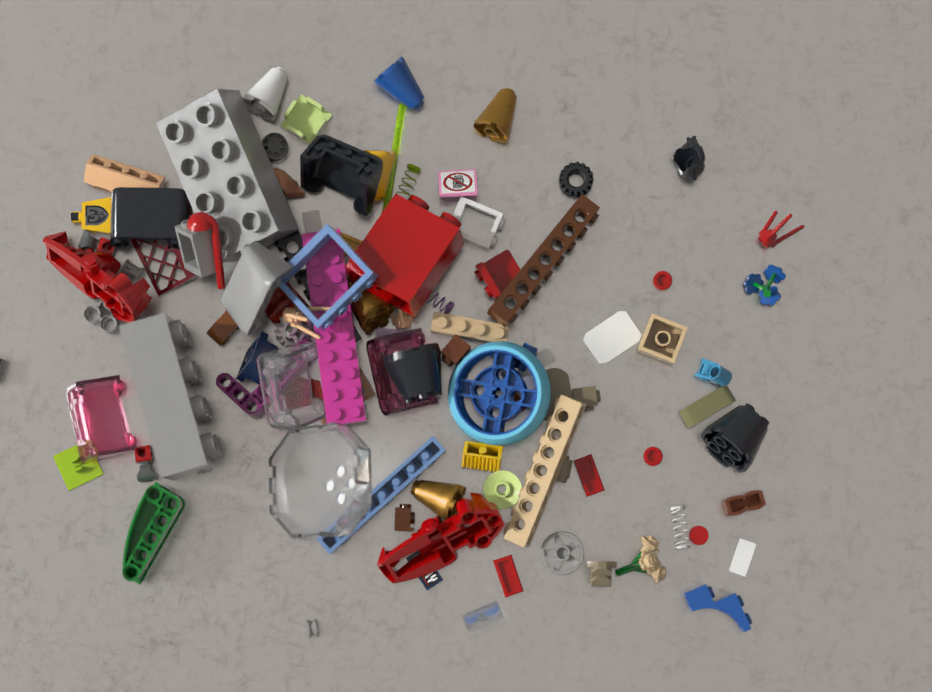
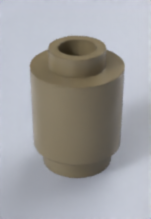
[556,455,573,483]

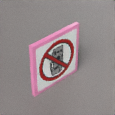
[438,169,478,198]

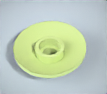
[483,470,522,509]

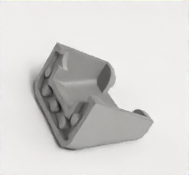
[220,240,293,336]

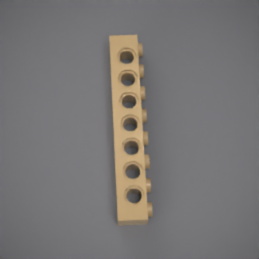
[504,395,587,548]

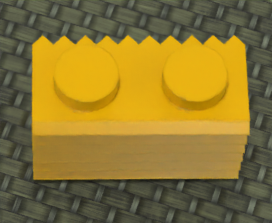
[462,441,503,472]

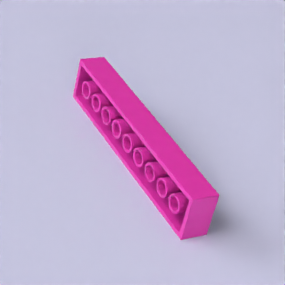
[302,229,367,427]

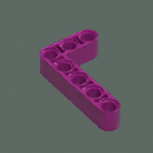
[216,341,316,418]

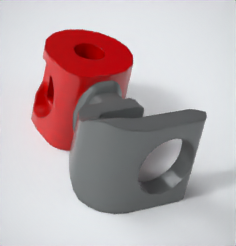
[78,231,116,257]
[135,445,157,483]

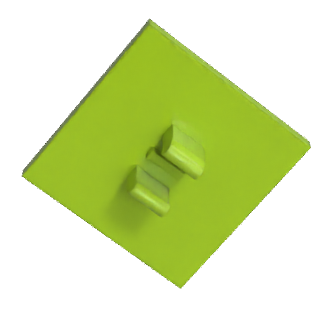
[53,440,104,491]

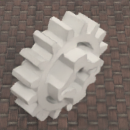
[274,311,315,350]

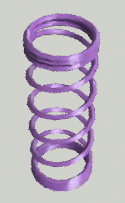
[427,292,454,314]

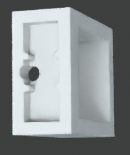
[453,196,505,251]

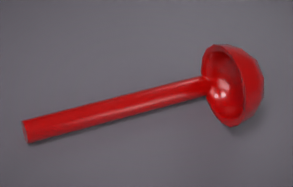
[187,211,225,289]

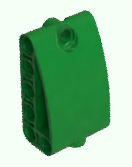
[122,482,187,585]

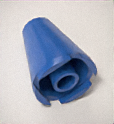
[374,56,424,110]

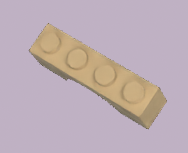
[430,312,510,343]

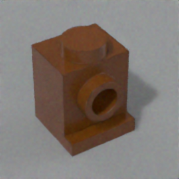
[394,504,415,532]

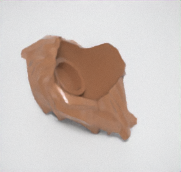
[273,168,305,198]

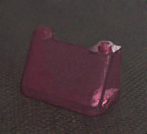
[366,328,438,415]
[66,375,137,463]

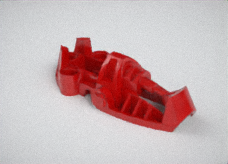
[42,231,152,323]
[377,493,505,584]

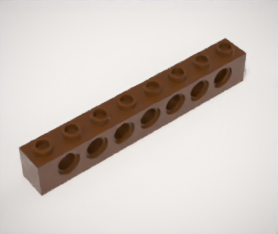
[487,194,600,327]

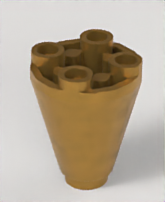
[348,282,395,335]
[411,480,466,520]

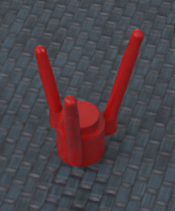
[758,211,804,248]

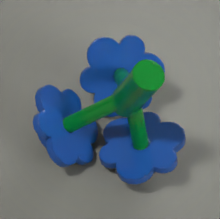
[744,265,786,306]

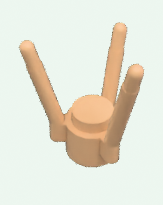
[283,305,331,339]
[390,309,413,329]

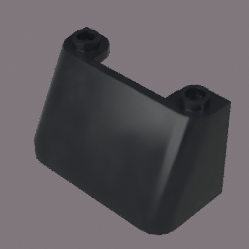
[300,135,383,216]
[110,187,192,249]

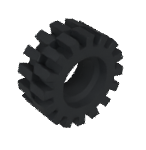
[559,162,594,198]

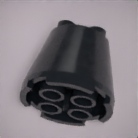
[384,343,442,405]
[701,403,769,472]

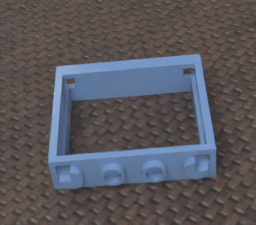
[279,224,378,330]

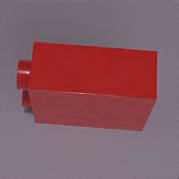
[345,193,464,318]

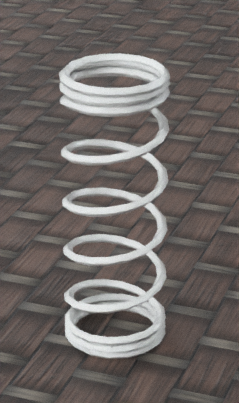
[670,505,690,549]

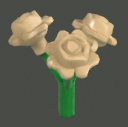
[615,535,666,584]

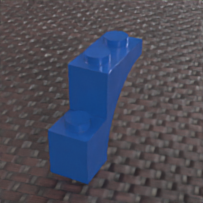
[683,584,752,632]

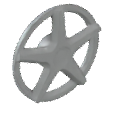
[541,531,584,575]

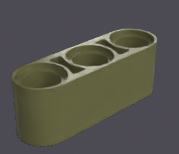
[679,385,736,428]

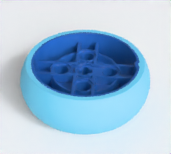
[448,341,551,446]

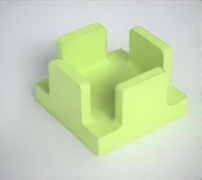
[280,94,333,145]

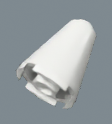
[243,67,288,121]

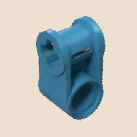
[694,358,732,386]

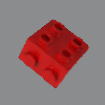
[474,250,521,301]

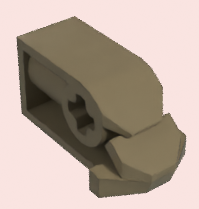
[587,561,617,587]

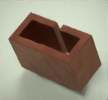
[441,334,471,367]

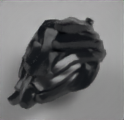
[672,136,705,181]

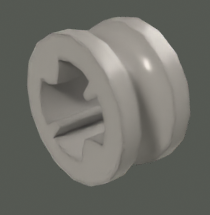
[306,619,319,638]

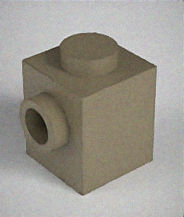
[572,386,601,411]

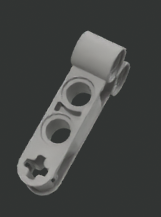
[84,259,145,334]

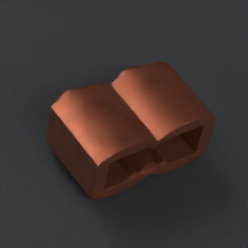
[722,490,766,516]

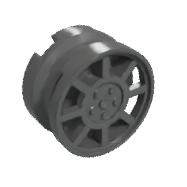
[262,133,289,162]

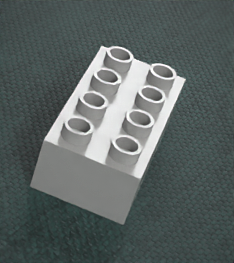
[156,89,299,263]
[119,313,223,480]

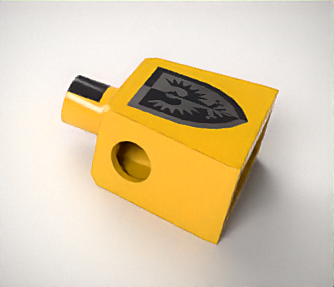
[71,197,111,235]

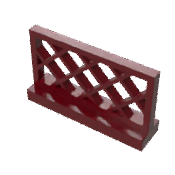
[130,239,199,296]

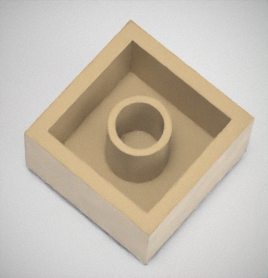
[637,313,688,365]

